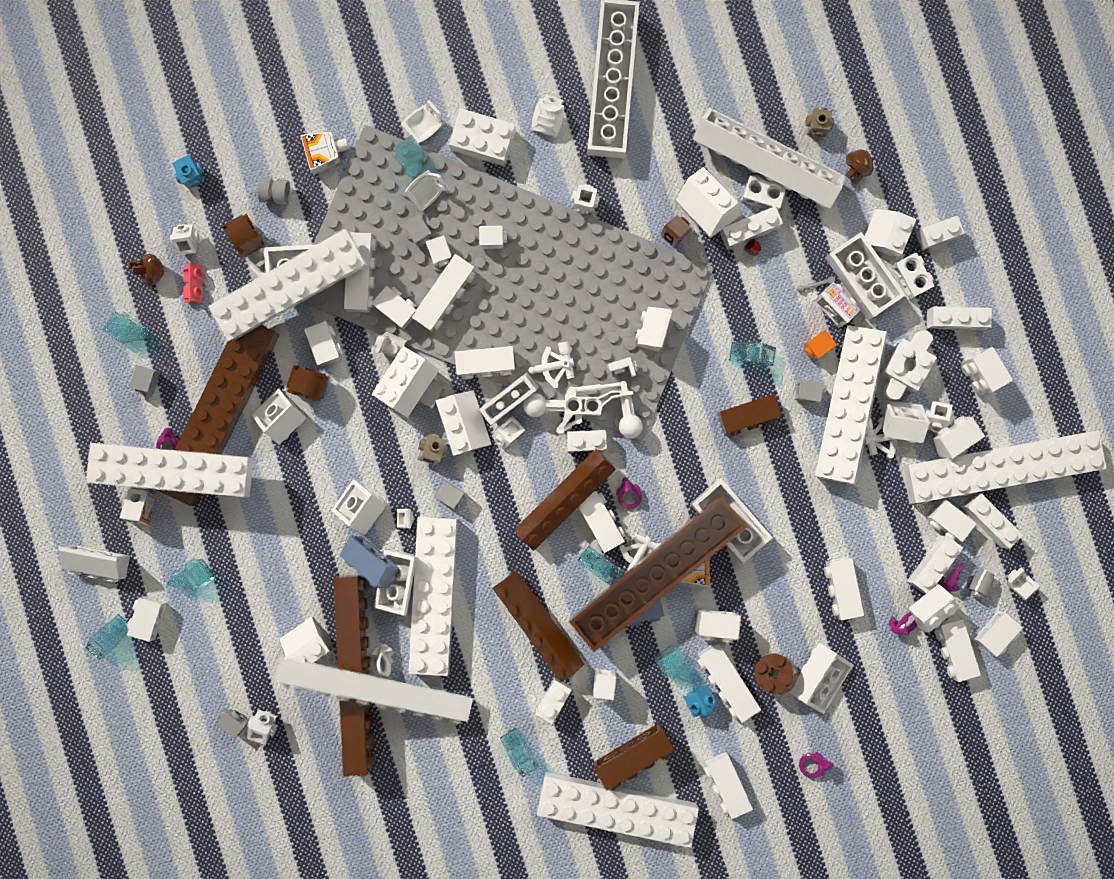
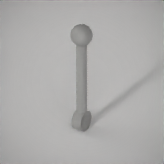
[797,276,835,292]

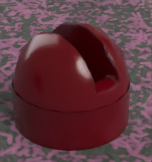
[744,239,761,256]

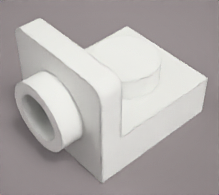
[374,332,407,358]
[607,357,638,378]
[492,416,525,449]

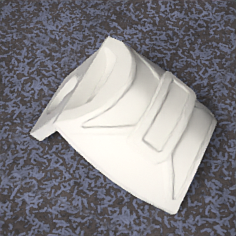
[532,95,564,137]
[401,100,443,144]
[405,170,449,212]

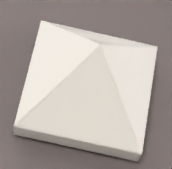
[397,509,415,528]

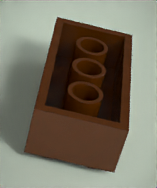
[593,723,674,791]

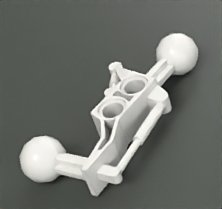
[523,381,643,439]

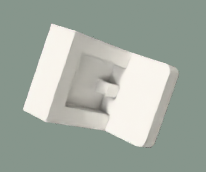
[1007,567,1040,601]

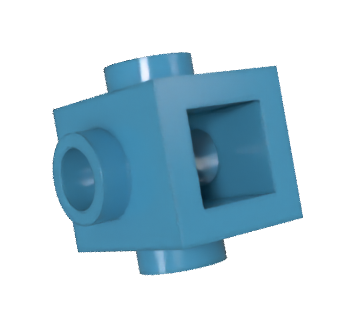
[172,154,204,188]
[683,685,718,718]

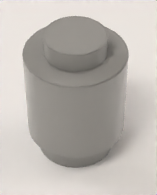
[969,569,995,599]

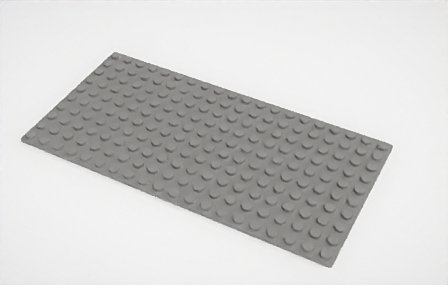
[303,125,713,441]

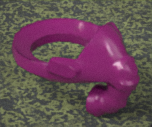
[156,427,179,450]
[616,477,642,509]
[938,563,964,593]
[889,612,918,636]
[799,752,834,778]

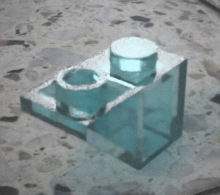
[393,135,425,181]
[102,311,152,343]
[729,342,776,366]
[577,545,624,585]
[166,558,216,590]
[85,614,129,661]
[653,645,695,683]
[500,728,539,777]

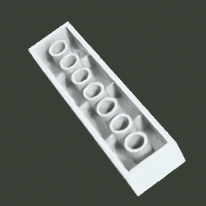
[587,0,639,159]
[693,108,845,208]
[208,229,368,341]
[815,325,888,485]
[86,443,254,497]
[409,517,458,676]
[537,771,699,848]

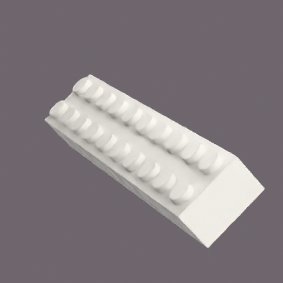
[902,431,1106,503]

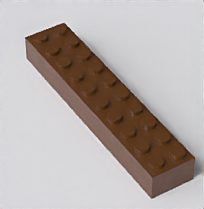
[155,325,280,506]
[569,495,747,652]
[333,574,375,777]

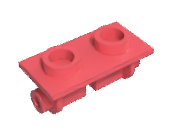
[183,263,203,303]

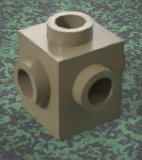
[805,107,834,137]
[417,434,447,466]

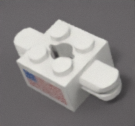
[879,330,937,400]

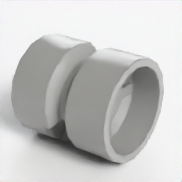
[258,177,290,205]

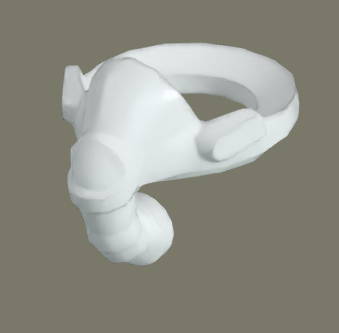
[370,644,394,677]

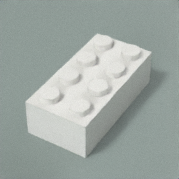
[825,232,905,320]
[690,479,773,563]

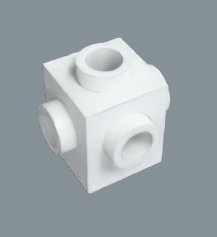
[571,185,600,214]
[170,224,200,256]
[926,401,954,433]
[247,709,278,745]

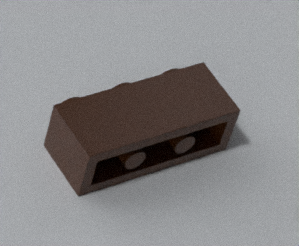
[717,394,782,437]

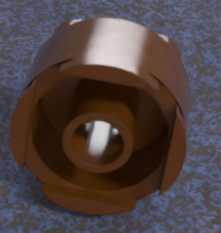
[222,214,264,259]
[286,365,331,402]
[755,654,798,695]

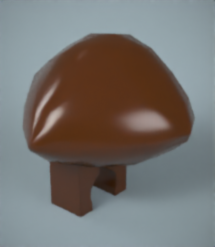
[845,149,874,185]
[128,253,165,286]

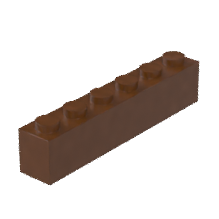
[514,448,616,551]
[492,570,585,682]

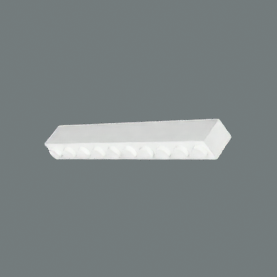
[273,656,473,724]

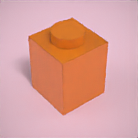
[803,329,837,360]

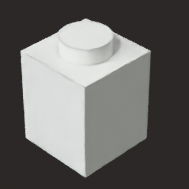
[479,226,507,249]
[426,235,452,268]

